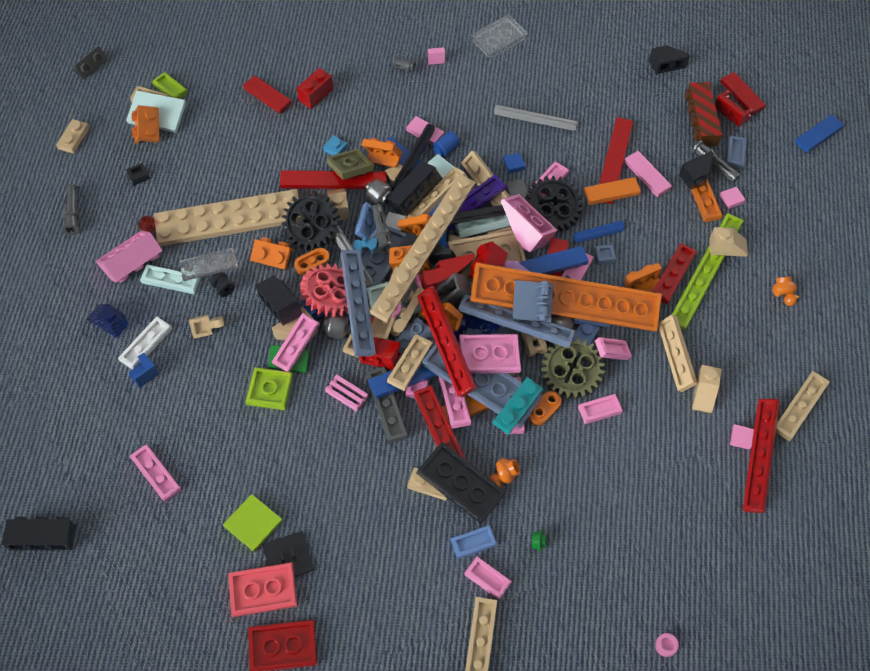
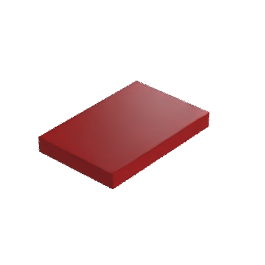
[248,620,317,671]

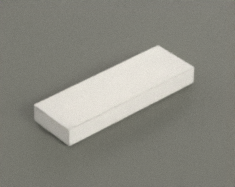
[118,316,172,370]

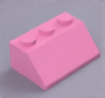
[95,231,163,283]

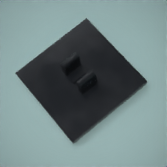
[262,531,314,577]

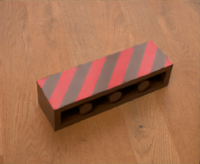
[684,82,722,147]

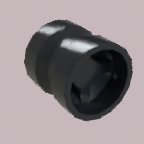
[209,271,235,297]

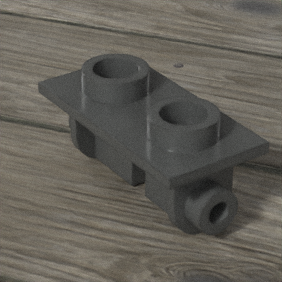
[72,46,108,79]

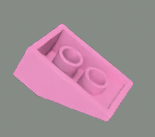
[501,194,558,252]

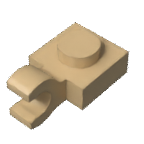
[189,315,224,339]

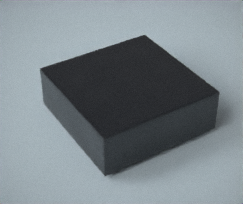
[126,163,150,186]

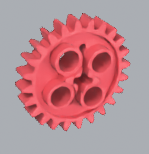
[300,263,349,317]

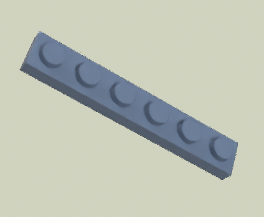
[340,250,376,356]
[458,294,575,348]

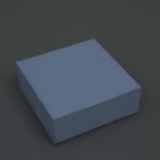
[594,244,617,265]

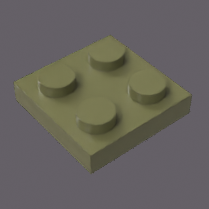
[327,148,374,180]

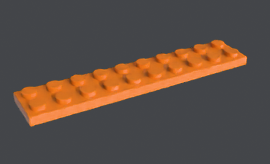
[470,263,662,332]

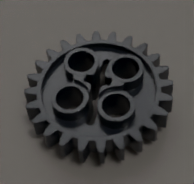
[525,175,583,232]
[281,190,340,250]

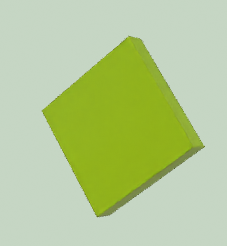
[246,367,293,410]
[223,494,283,552]

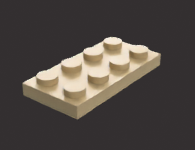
[447,230,526,277]

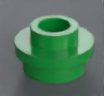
[532,530,547,552]

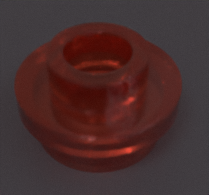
[138,216,156,232]

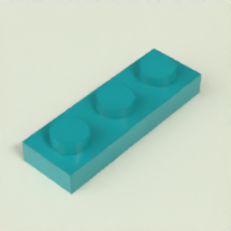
[492,377,543,435]

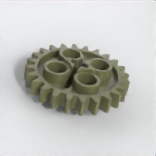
[541,337,605,400]

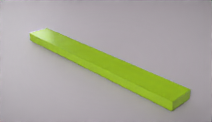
[672,213,744,332]

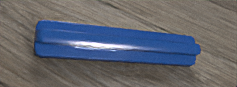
[573,221,625,243]

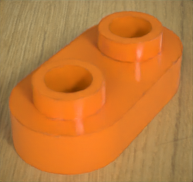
[294,248,330,275]
[529,391,562,426]

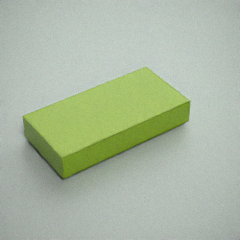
[152,72,188,99]

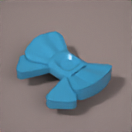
[353,237,379,252]

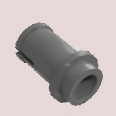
[393,57,416,73]

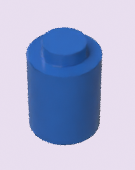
[433,131,460,157]

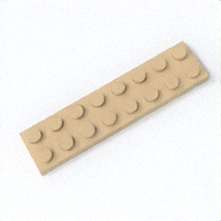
[154,189,301,247]

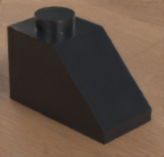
[649,45,690,74]
[679,151,714,190]

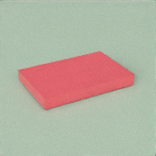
[228,563,298,617]

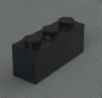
[386,161,442,216]
[255,275,303,326]
[2,517,76,550]

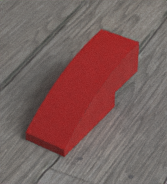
[420,253,475,290]

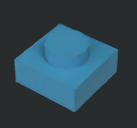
[323,135,348,155]

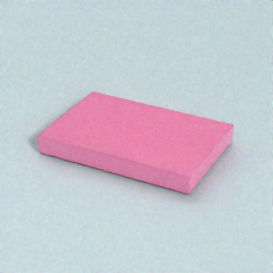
[459,334,521,374]

